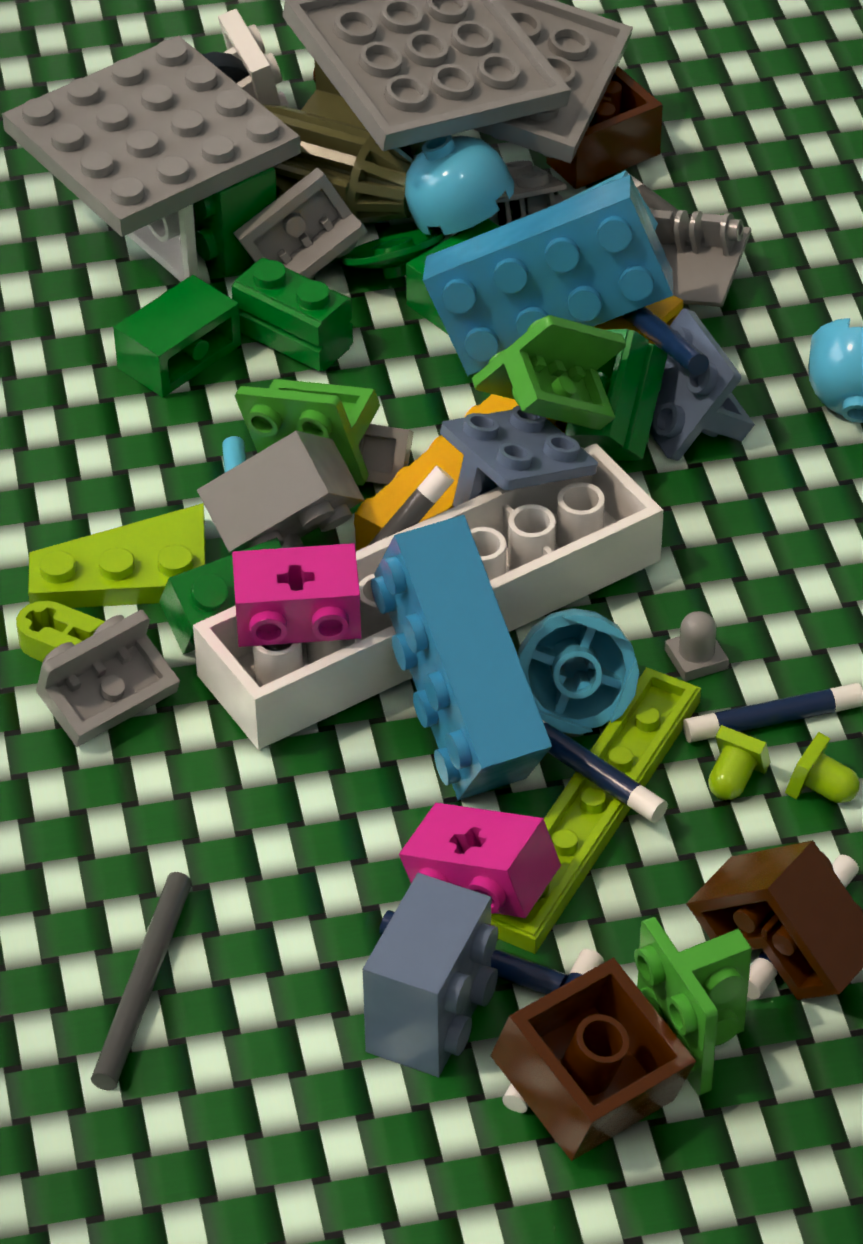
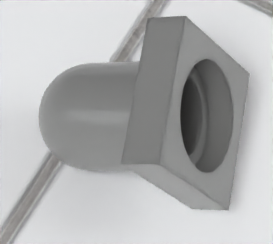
[665,611,729,682]

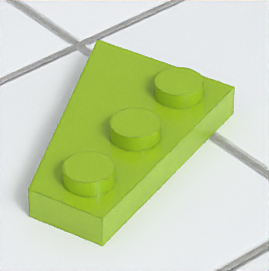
[28,503,206,608]

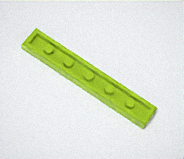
[491,667,701,954]

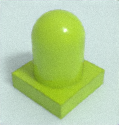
[708,725,771,800]
[785,732,860,803]

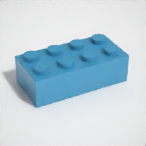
[423,175,673,376]
[371,515,552,800]

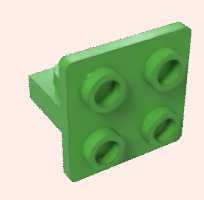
[472,315,626,430]
[235,379,380,485]
[634,917,752,1096]

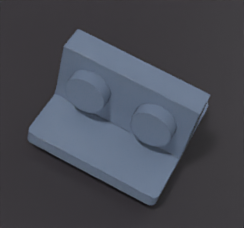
[650,308,755,461]
[440,406,598,507]

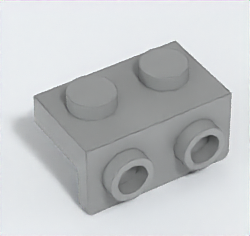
[233,167,367,280]
[36,610,180,747]

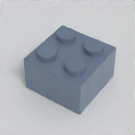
[362,873,498,1077]

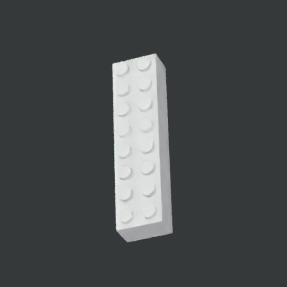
[193,443,663,750]

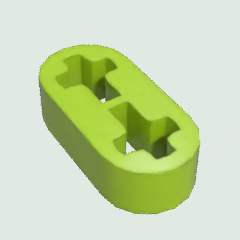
[16,600,105,662]

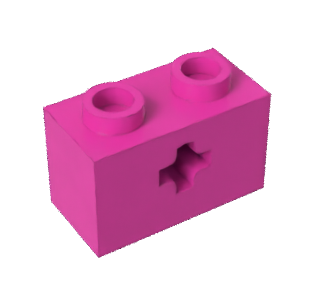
[232,543,361,647]
[399,803,561,918]

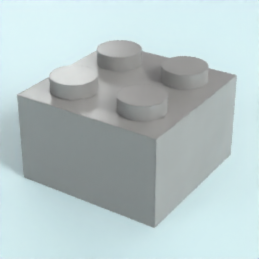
[197,430,364,553]

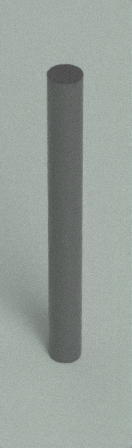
[91,872,192,1090]

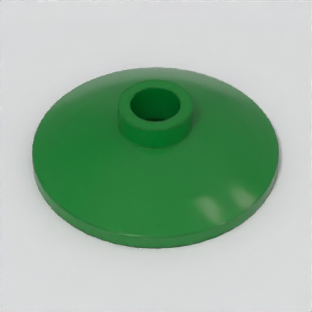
[341,228,445,279]

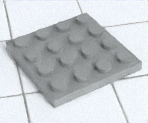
[282,0,571,151]
[473,0,633,164]
[2,36,301,237]

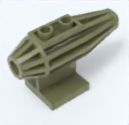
[263,60,420,224]

